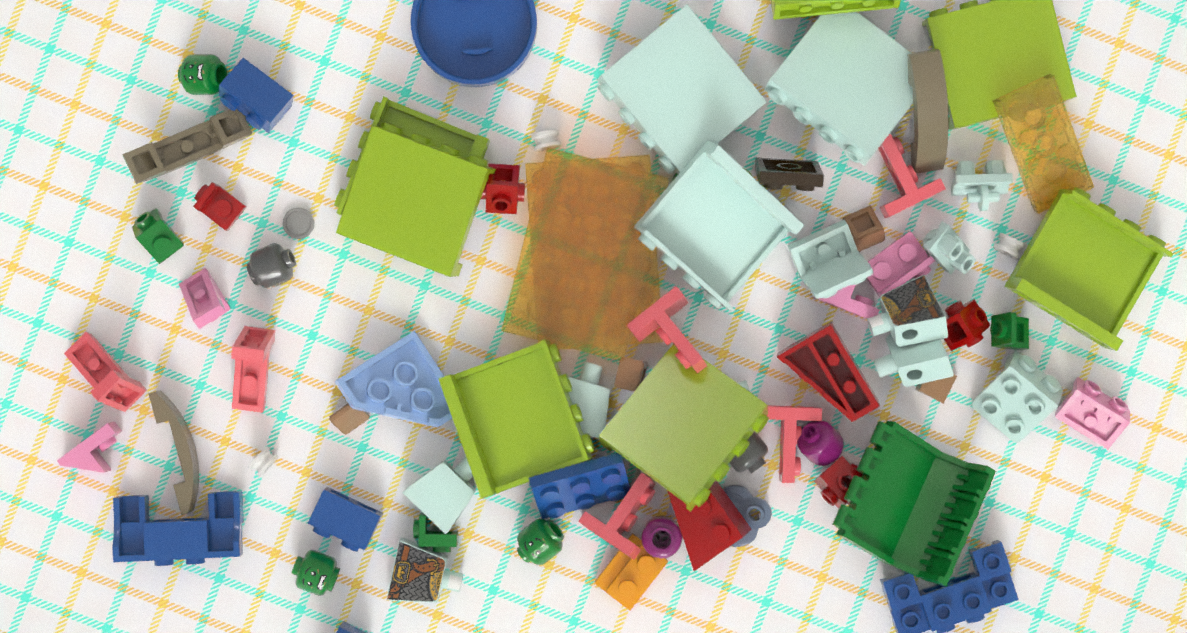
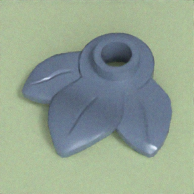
[724,485,772,547]

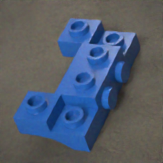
[112,491,244,566]
[880,540,1019,633]

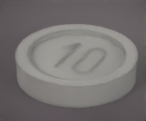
[283,208,315,239]

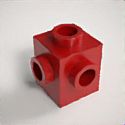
[481,163,525,214]
[944,299,991,351]
[814,456,863,509]

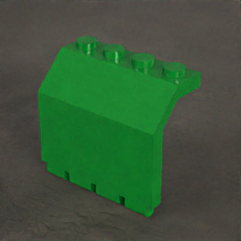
[832,421,996,586]

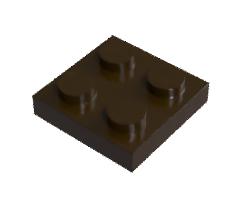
[755,157,824,191]

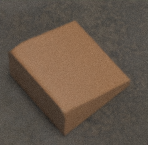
[842,205,885,252]
[615,357,648,392]
[915,374,957,404]
[329,403,370,435]

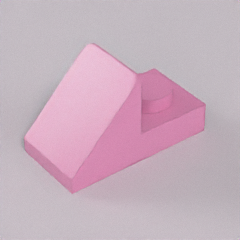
[179,268,230,329]
[813,285,880,319]
[57,421,122,473]

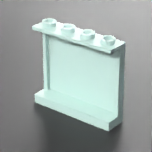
[597,5,767,174]
[764,12,913,166]
[634,140,804,311]

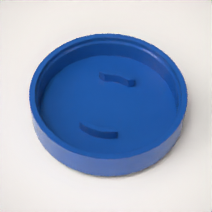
[410,0,537,87]

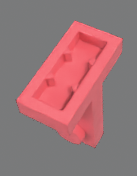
[878,133,946,218]
[627,286,707,374]
[231,326,276,413]
[64,332,147,412]
[767,405,822,483]
[578,472,656,560]

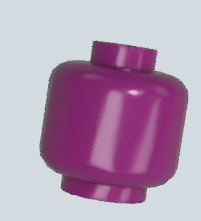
[797,420,844,466]
[641,515,682,559]

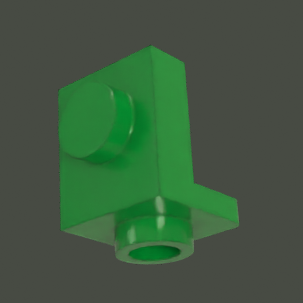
[132,208,184,264]
[990,312,1029,351]
[413,512,459,552]

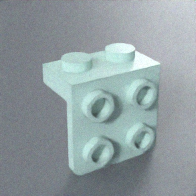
[787,220,873,299]
[972,350,1063,443]

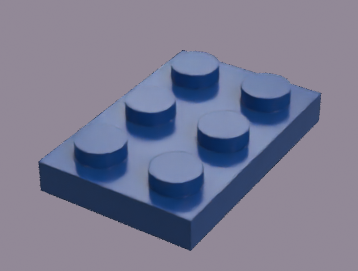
[529,453,630,519]

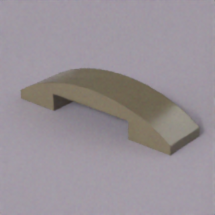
[907,49,948,174]
[122,109,252,184]
[148,391,199,516]

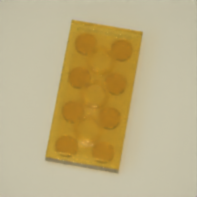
[993,74,1094,214]

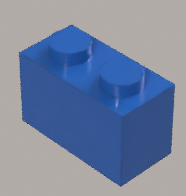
[219,57,294,133]
[307,486,383,552]

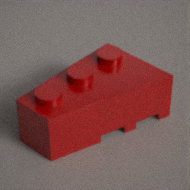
[776,322,880,422]
[667,480,752,571]

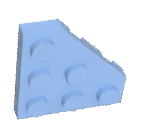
[335,331,452,428]

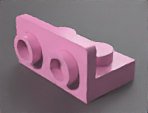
[866,231,935,297]
[1055,377,1130,450]

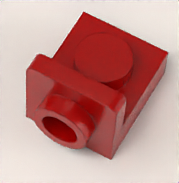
[193,182,247,231]

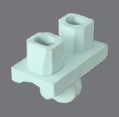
[951,160,1013,211]
[923,221,976,274]

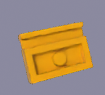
[594,533,668,611]

